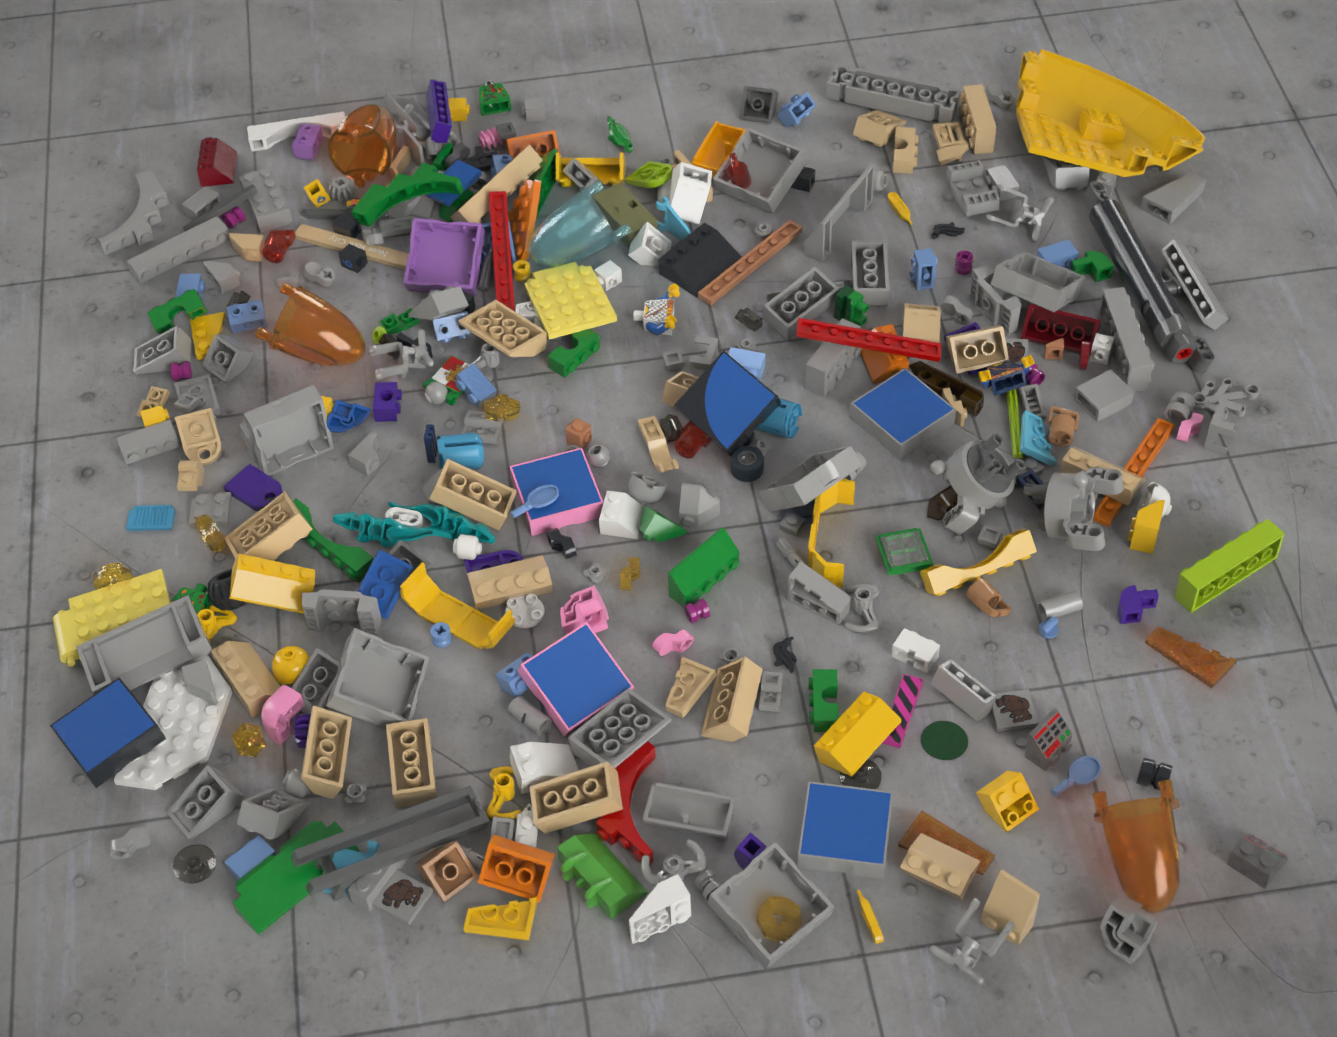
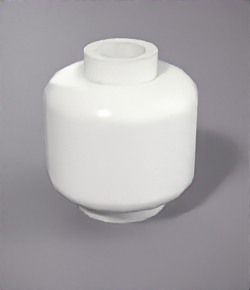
[453,535,482,560]

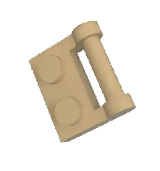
[933,122,969,149]

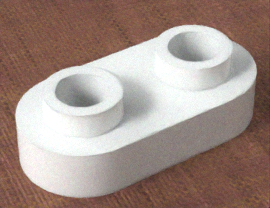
[385,507,423,528]

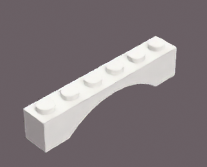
[247,111,349,152]

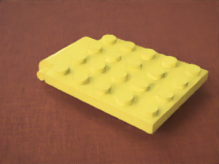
[524,262,617,339]
[53,569,170,666]

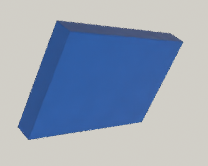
[425,160,482,207]
[357,549,415,620]

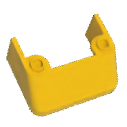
[556,152,626,187]

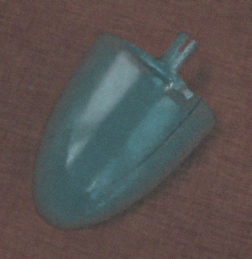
[528,180,632,268]

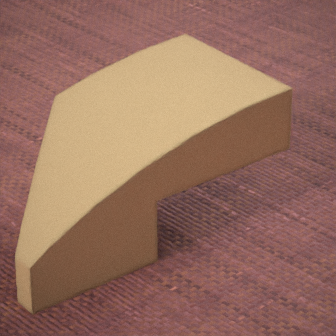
[936,144,969,166]

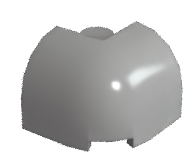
[1100,898,1159,964]

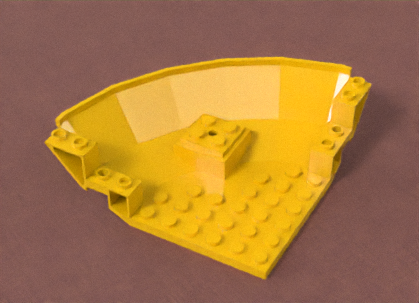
[1016,49,1205,177]

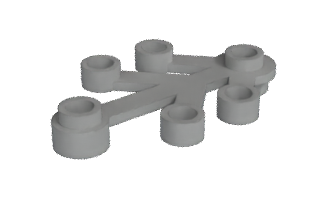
[1192,378,1260,419]

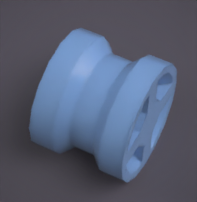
[430,622,452,648]

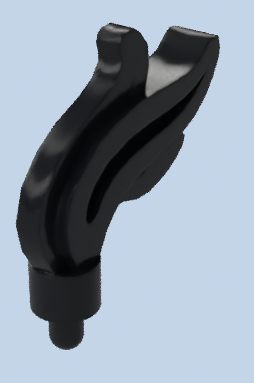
[932,222,965,239]
[773,636,797,673]

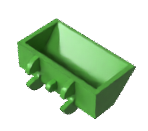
[557,834,648,920]

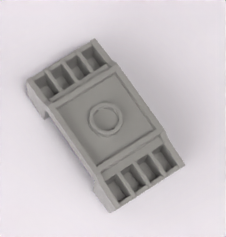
[946,160,1000,217]
[970,266,1021,336]
[302,589,382,635]

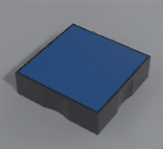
[50,677,166,788]

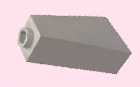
[1141,172,1206,224]

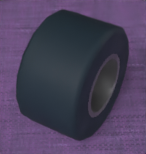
[730,446,764,482]

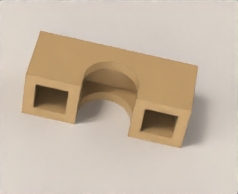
[893,127,919,174]

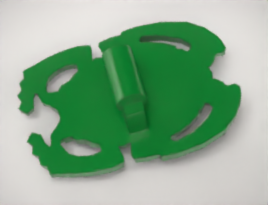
[607,116,634,153]

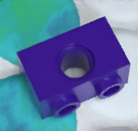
[373,382,402,422]

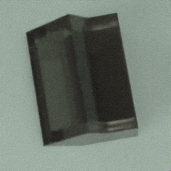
[226,290,251,308]
[734,307,763,332]
[379,333,400,360]
[660,414,685,443]

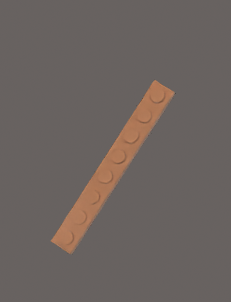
[698,220,803,306]

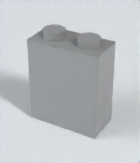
[1074,369,1134,422]

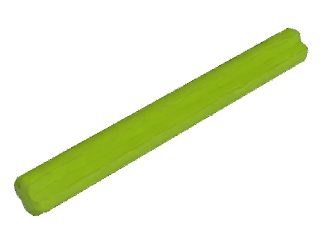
[1006,389,1024,459]

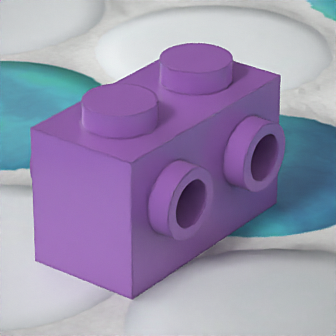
[291,124,323,160]

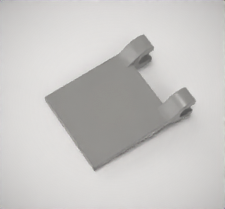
[395,120,424,167]

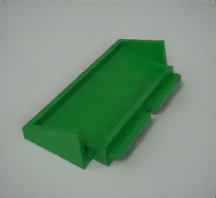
[233,820,360,935]

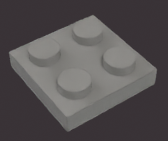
[189,492,232,528]

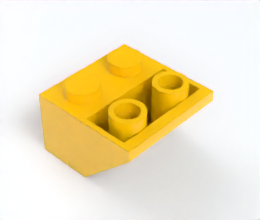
[976,770,1039,832]

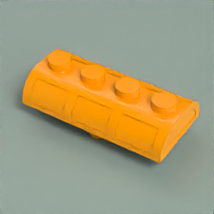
[691,121,746,179]

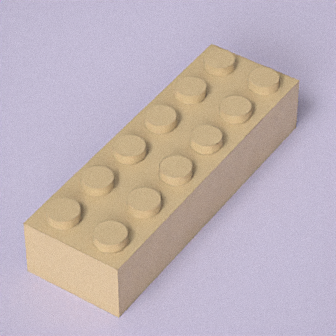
[450,145,543,223]

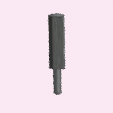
[477,244,494,292]

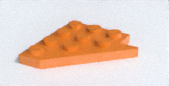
[508,179,541,261]

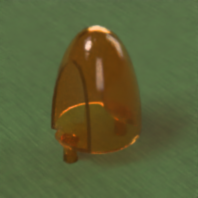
[328,104,397,188]
[255,282,366,366]
[1092,780,1180,913]

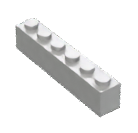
[127,216,230,284]
[1161,239,1229,330]

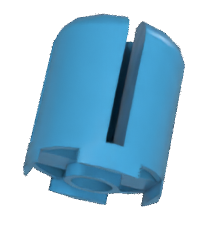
[755,398,802,438]
[437,433,484,470]

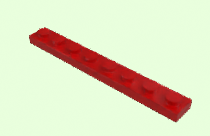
[489,191,515,311]
[796,318,941,362]

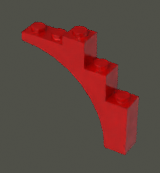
[596,741,656,866]

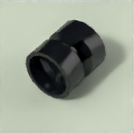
[1136,757,1173,792]

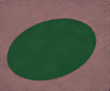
[921,721,968,760]

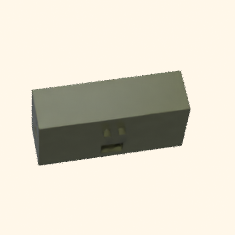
[592,182,658,249]

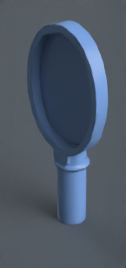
[510,485,559,518]
[1051,756,1101,797]

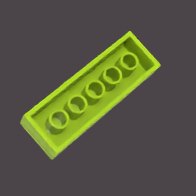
[1174,519,1285,613]

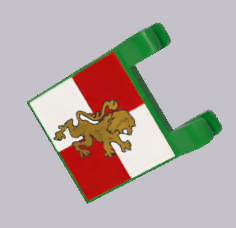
[422,355,480,406]

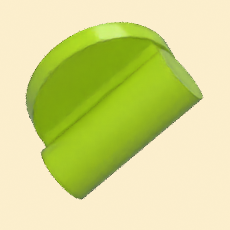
[372,326,391,344]

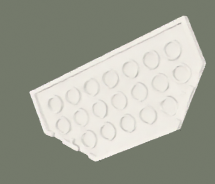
[114,655,232,790]

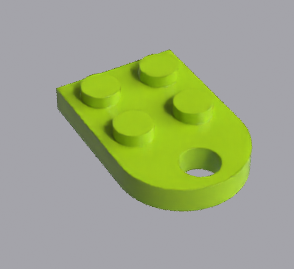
[625,161,673,188]

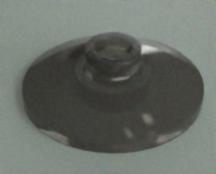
[839,759,882,789]
[173,844,216,884]

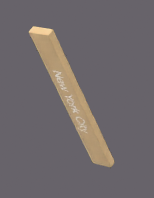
[293,224,409,270]

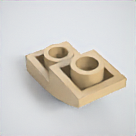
[136,386,170,418]
[942,388,967,427]

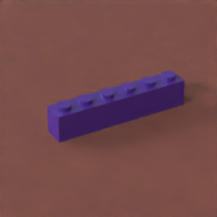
[426,79,452,143]

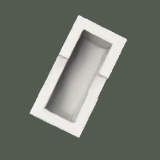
[892,628,940,674]

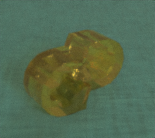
[195,515,226,552]
[620,557,640,590]

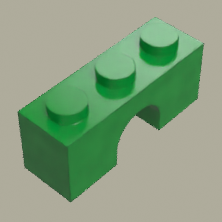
[147,288,208,335]
[548,329,600,378]
[808,669,839,732]

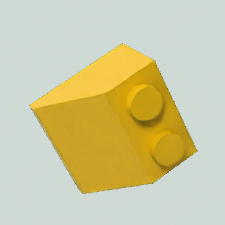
[1128,500,1165,554]

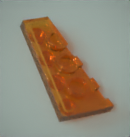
[1145,626,1237,689]
[898,811,995,875]

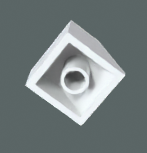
[599,491,644,539]

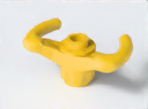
[197,605,237,644]
[486,766,522,820]

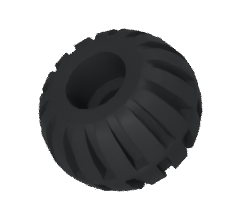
[207,568,249,611]

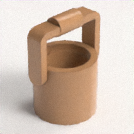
[1047,406,1079,447]
[966,578,1011,617]

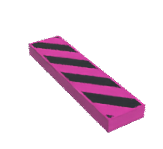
[882,674,923,748]

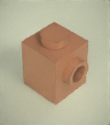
[565,418,592,449]

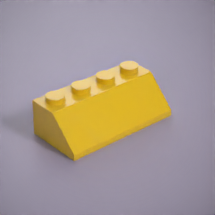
[230,554,315,614]
[814,691,901,776]

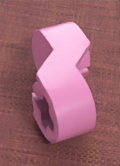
[1177,412,1204,442]
[652,629,694,656]

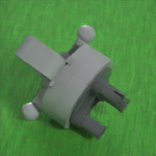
[930,433,1026,535]
[1024,467,1124,551]

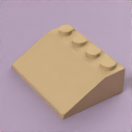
[458,300,547,357]
[224,491,312,561]

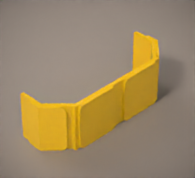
[807,478,855,588]
[400,562,515,650]

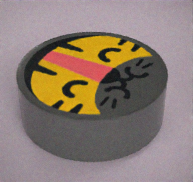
[345,198,361,210]

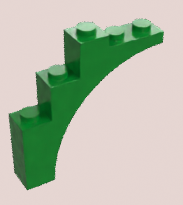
[351,163,464,227]

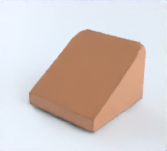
[1044,338,1064,360]

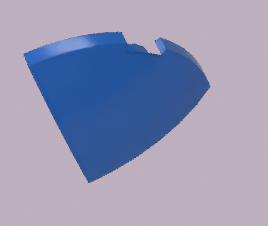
[326,399,371,433]

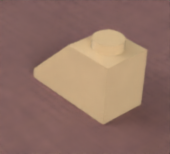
[229,233,266,262]

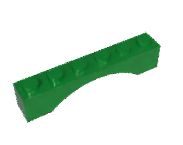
[293,498,374,583]

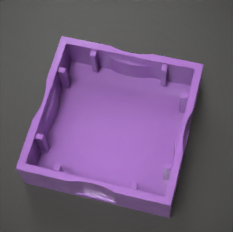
[404,218,485,296]

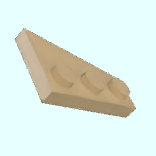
[665,657,717,718]

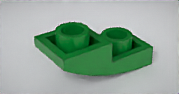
[379,308,421,335]

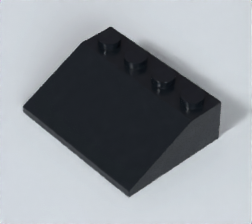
[658,222,742,298]

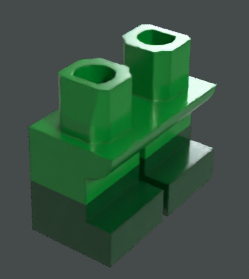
[834,285,869,327]

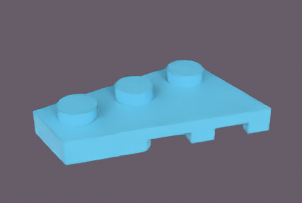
[1020,410,1056,467]

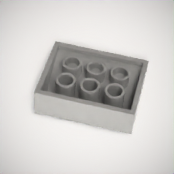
[568,688,671,769]

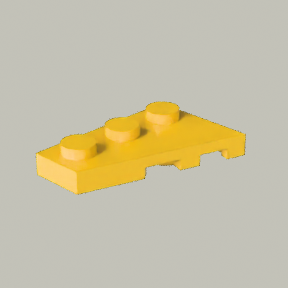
[190,312,226,360]
[464,897,538,940]

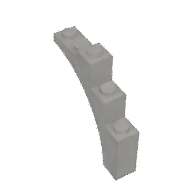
[98,169,169,255]

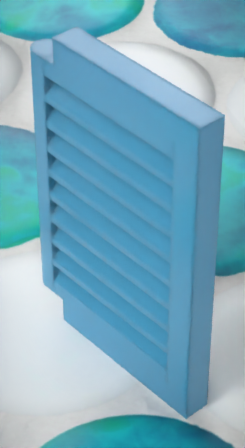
[126,505,175,531]

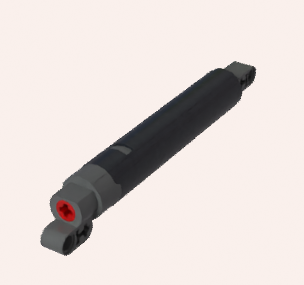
[1083,181,1215,373]

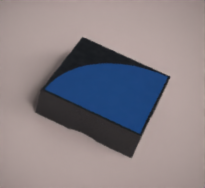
[674,351,782,457]

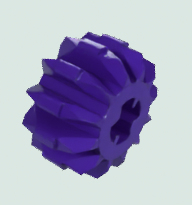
[294,713,311,748]

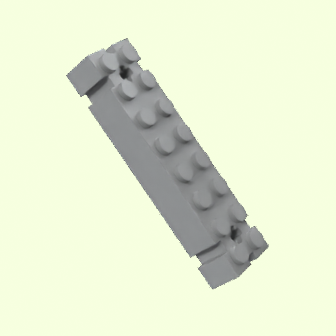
[826,64,961,123]

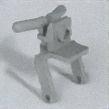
[986,184,1054,243]
[368,329,434,379]
[929,898,1015,985]

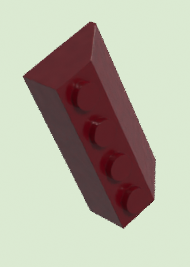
[197,137,238,187]
[1020,304,1101,355]

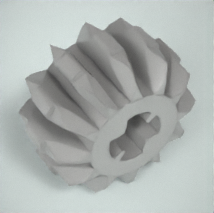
[327,175,356,202]

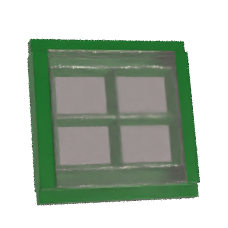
[875,528,934,576]

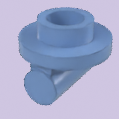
[1038,616,1059,638]

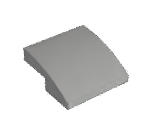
[461,410,504,444]

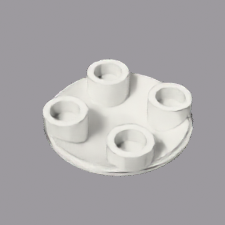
[505,593,545,628]

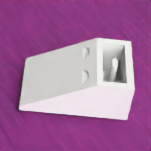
[669,162,712,224]
[629,874,691,944]

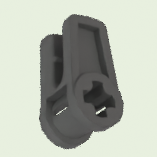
[1160,268,1181,296]

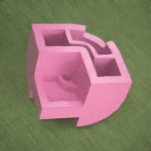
[560,585,609,634]
[261,685,304,746]

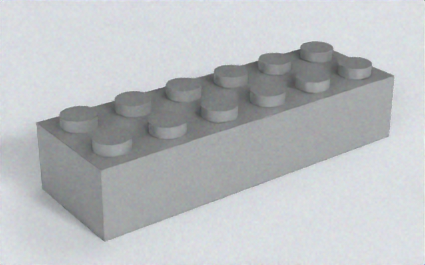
[1098,287,1154,392]

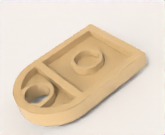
[175,408,222,466]

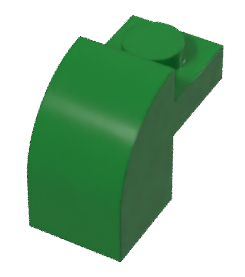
[1071,251,1114,283]

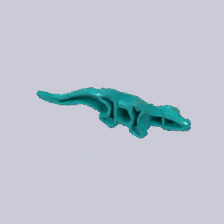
[388,501,496,544]
[333,512,452,548]

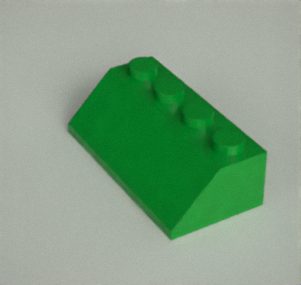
[527,149,558,218]
[668,527,740,608]

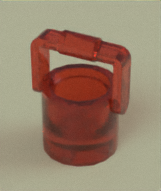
[726,152,752,189]
[262,229,296,263]
[675,422,712,459]

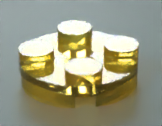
[484,394,520,421]
[93,563,133,590]
[757,896,802,942]

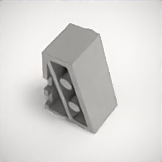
[788,561,852,626]

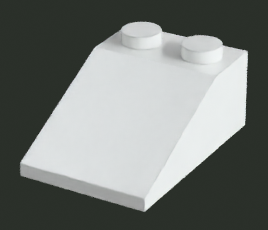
[509,742,579,794]

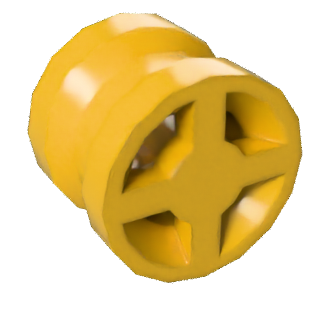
[513,260,531,282]

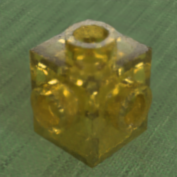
[232,723,267,757]

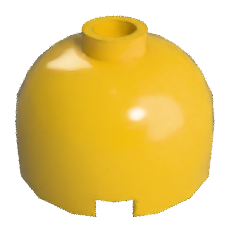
[272,645,310,686]

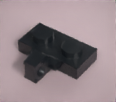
[465,146,498,171]

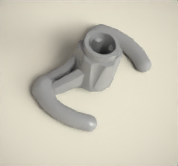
[411,131,458,160]
[471,342,516,382]
[844,583,879,633]
[641,839,706,887]

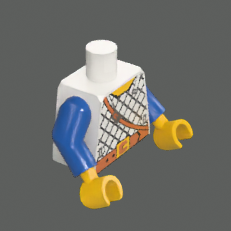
[634,283,680,336]

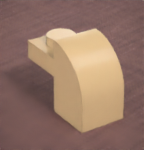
[177,460,205,492]

